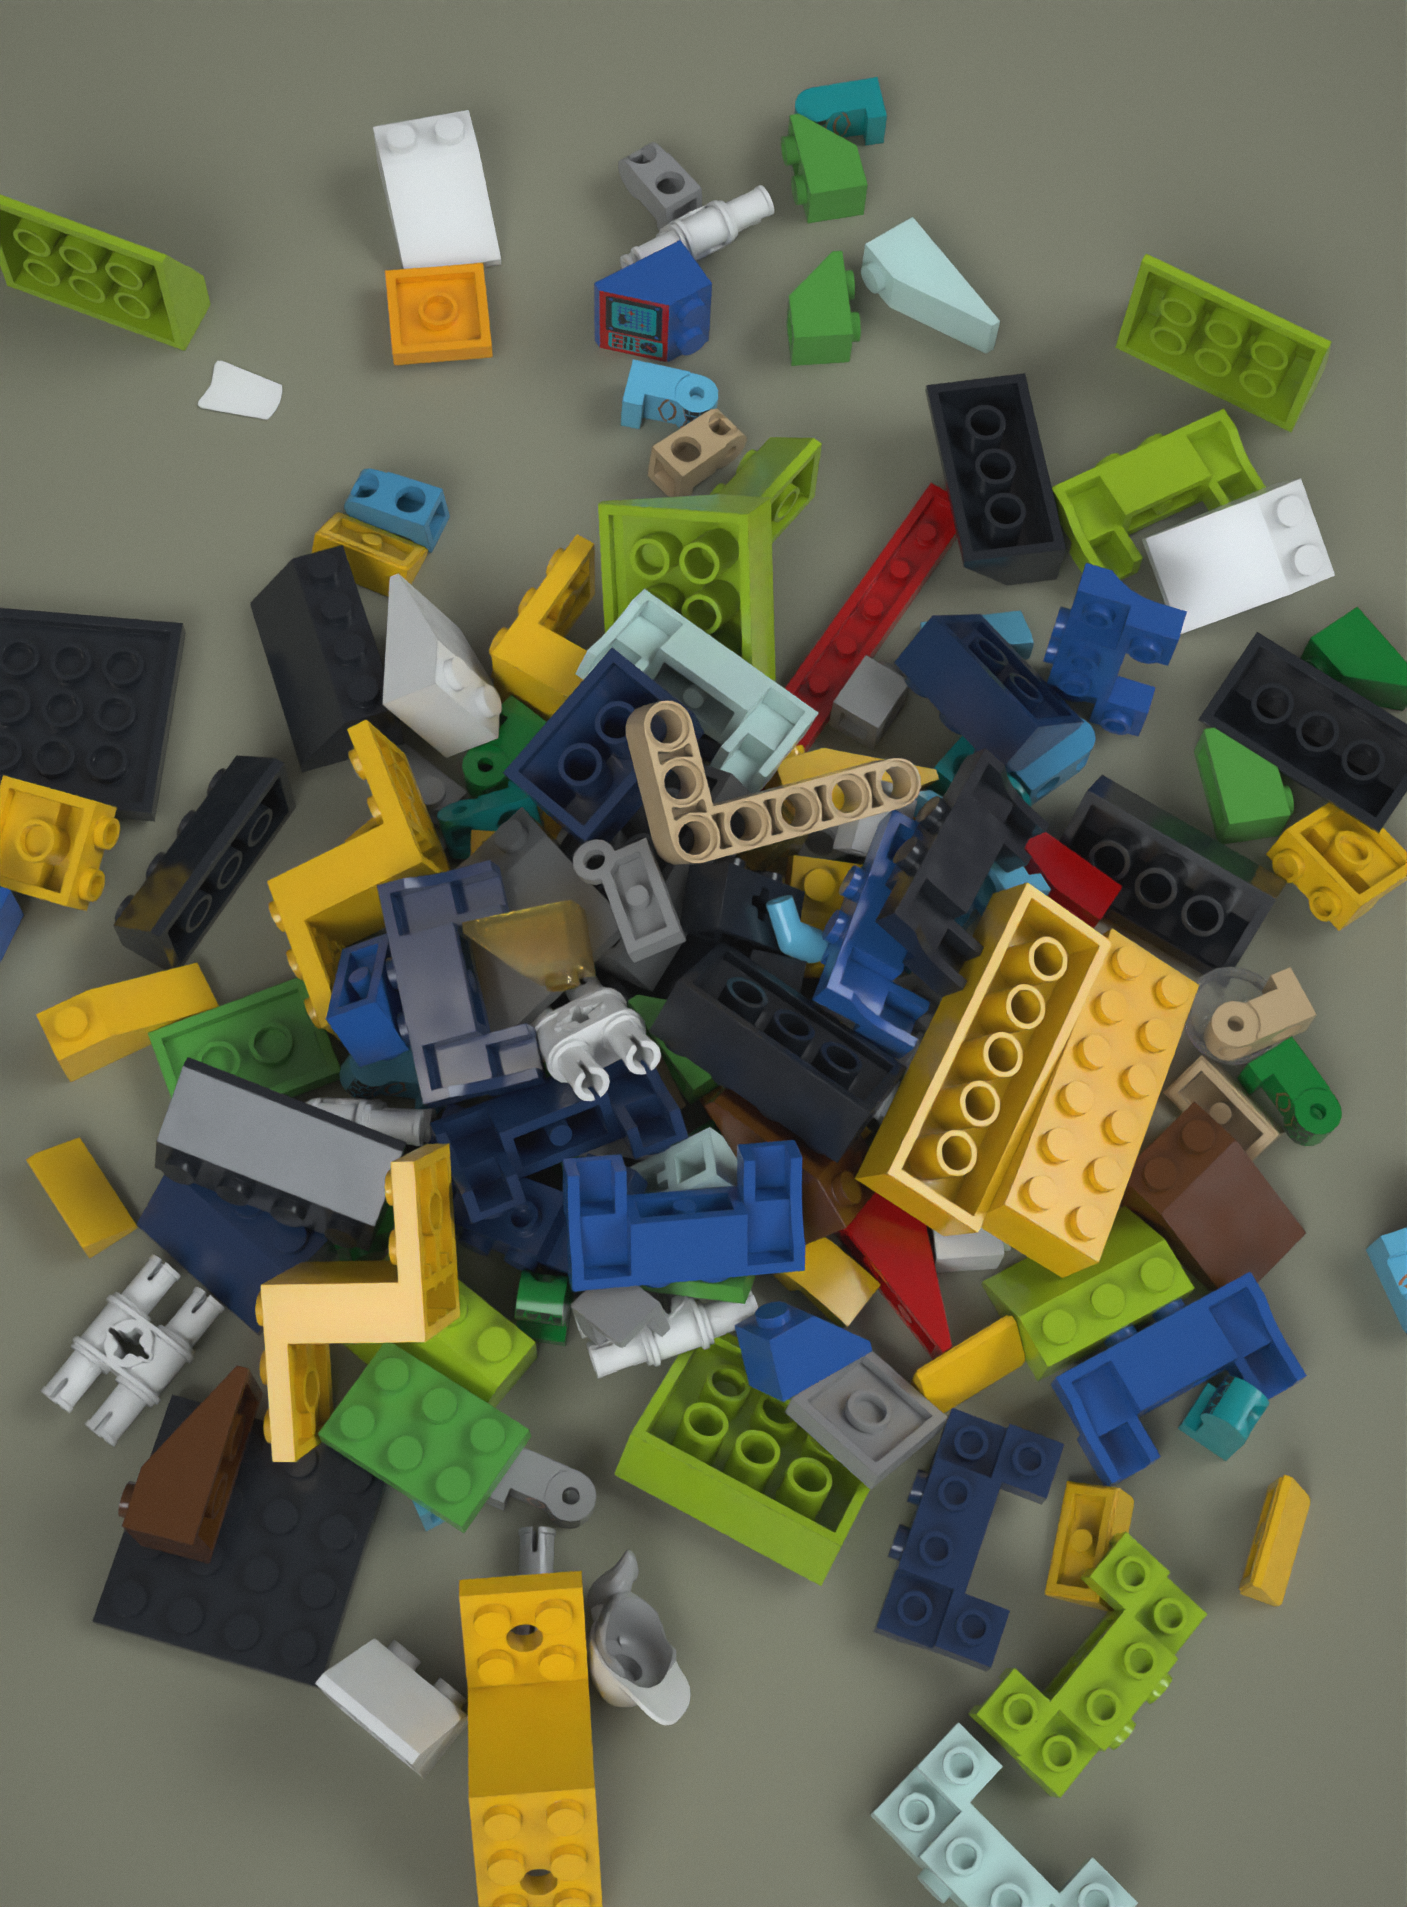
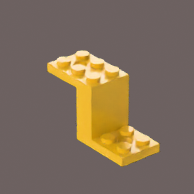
[489,534,595,834]
[267,720,451,1041]
[255,1143,460,1462]
[459,1571,603,1907]

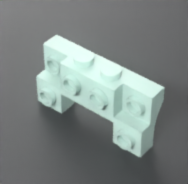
[575,589,819,794]
[870,1722,1138,1907]

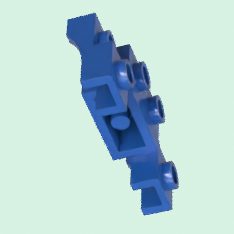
[1043,563,1187,737]
[812,810,955,1060]
[563,1140,805,1292]
[1050,1272,1307,1487]

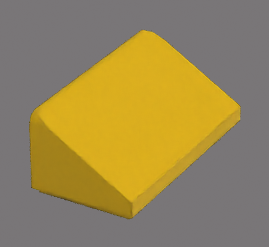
[312,512,428,597]
[26,1137,138,1259]
[911,1315,1025,1413]
[1238,1474,1310,1607]
[1045,1481,1134,1611]

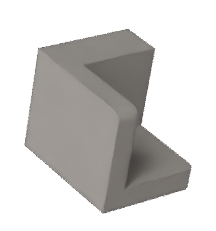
[570,1286,671,1348]

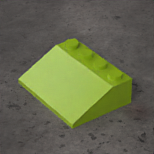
[0,194,211,351]
[1115,254,1332,432]
[598,494,776,682]
[614,1333,870,1586]

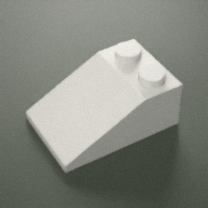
[373,110,501,269]
[1142,478,1335,634]
[382,573,502,758]
[315,1638,468,1779]

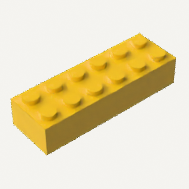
[855,882,1113,1236]
[981,928,1199,1278]

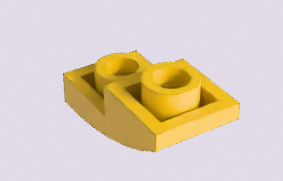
[772,1237,881,1328]

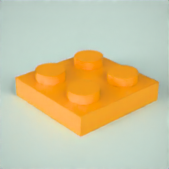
[385,263,493,365]

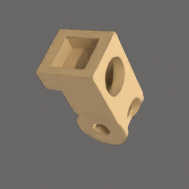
[647,409,747,497]
[1204,967,1316,1061]

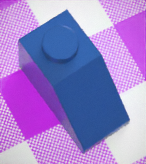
[326,933,410,1067]
[735,1301,872,1402]

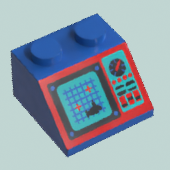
[594,240,712,362]

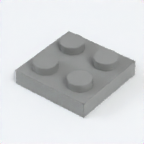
[785,1351,948,1490]

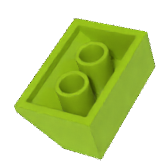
[710,437,822,544]
[981,1206,1195,1382]
[341,1253,538,1408]

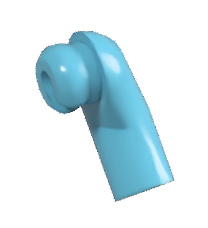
[766,895,829,963]

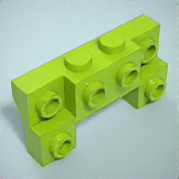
[1052,408,1266,580]
[968,1532,1207,1798]

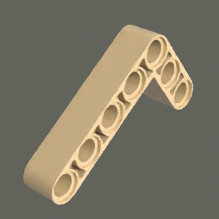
[626,701,921,865]

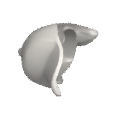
[587,1550,691,1726]

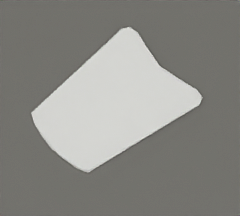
[198,361,282,420]

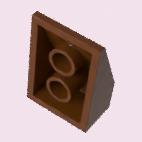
[704,1087,875,1245]
[1120,1101,1306,1293]
[118,1365,263,1564]

